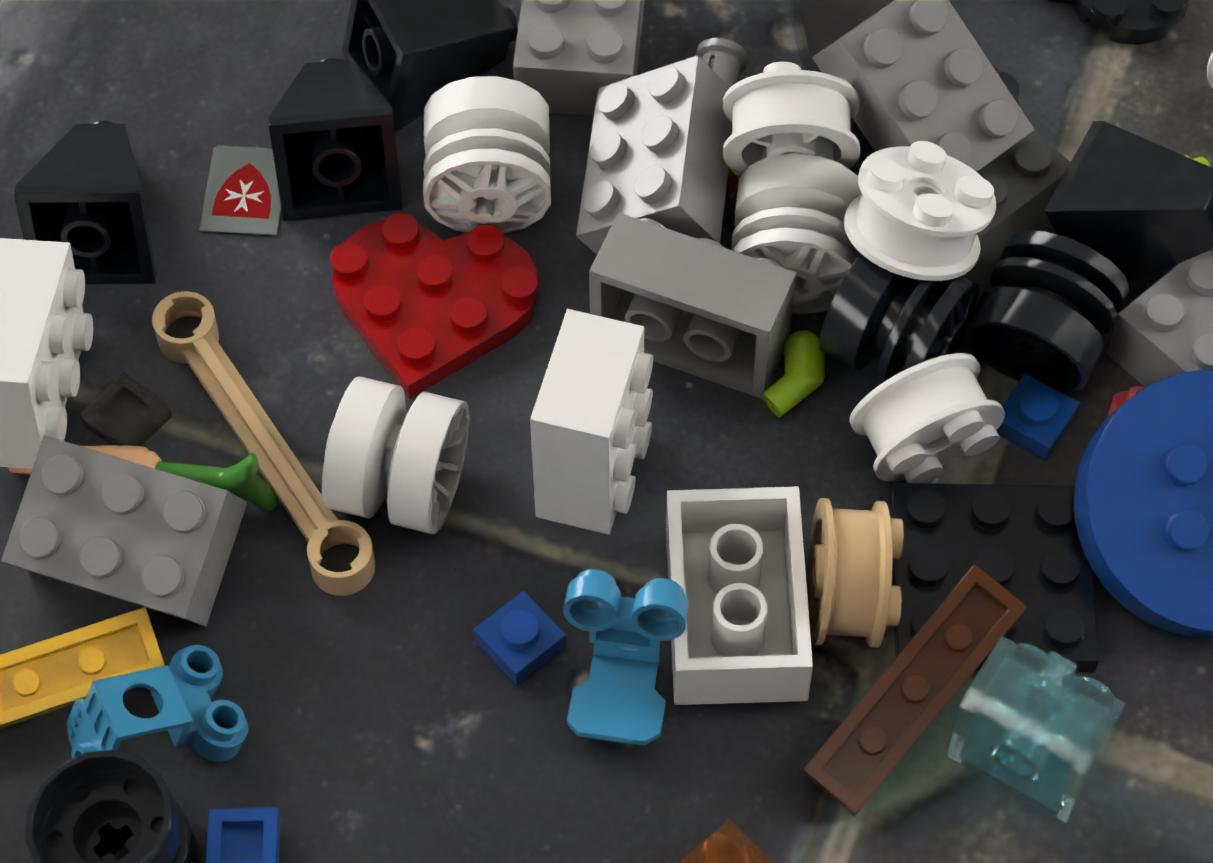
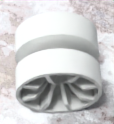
[322,376,470,534]

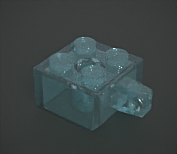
[947,636,1126,823]

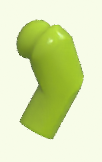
[761,330,825,418]

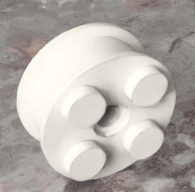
[723,62,860,175]
[844,141,996,281]
[850,353,1005,483]

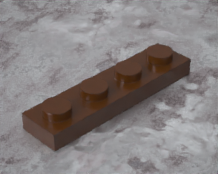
[802,564,1027,817]

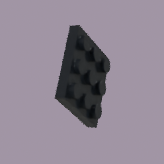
[890,483,1099,673]

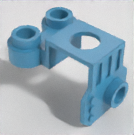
[563,569,689,745]
[67,645,248,762]

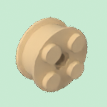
[807,498,904,648]

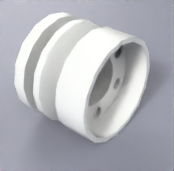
[423,76,551,234]
[731,153,862,314]

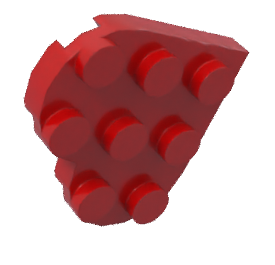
[330,213,539,399]

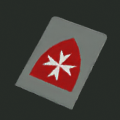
[199,145,281,235]

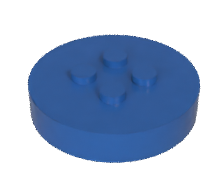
[1074,370,1213,638]

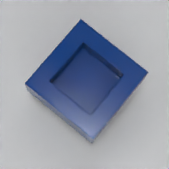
[996,373,1080,461]
[473,590,567,686]
[206,808,281,863]

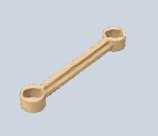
[152,291,375,596]

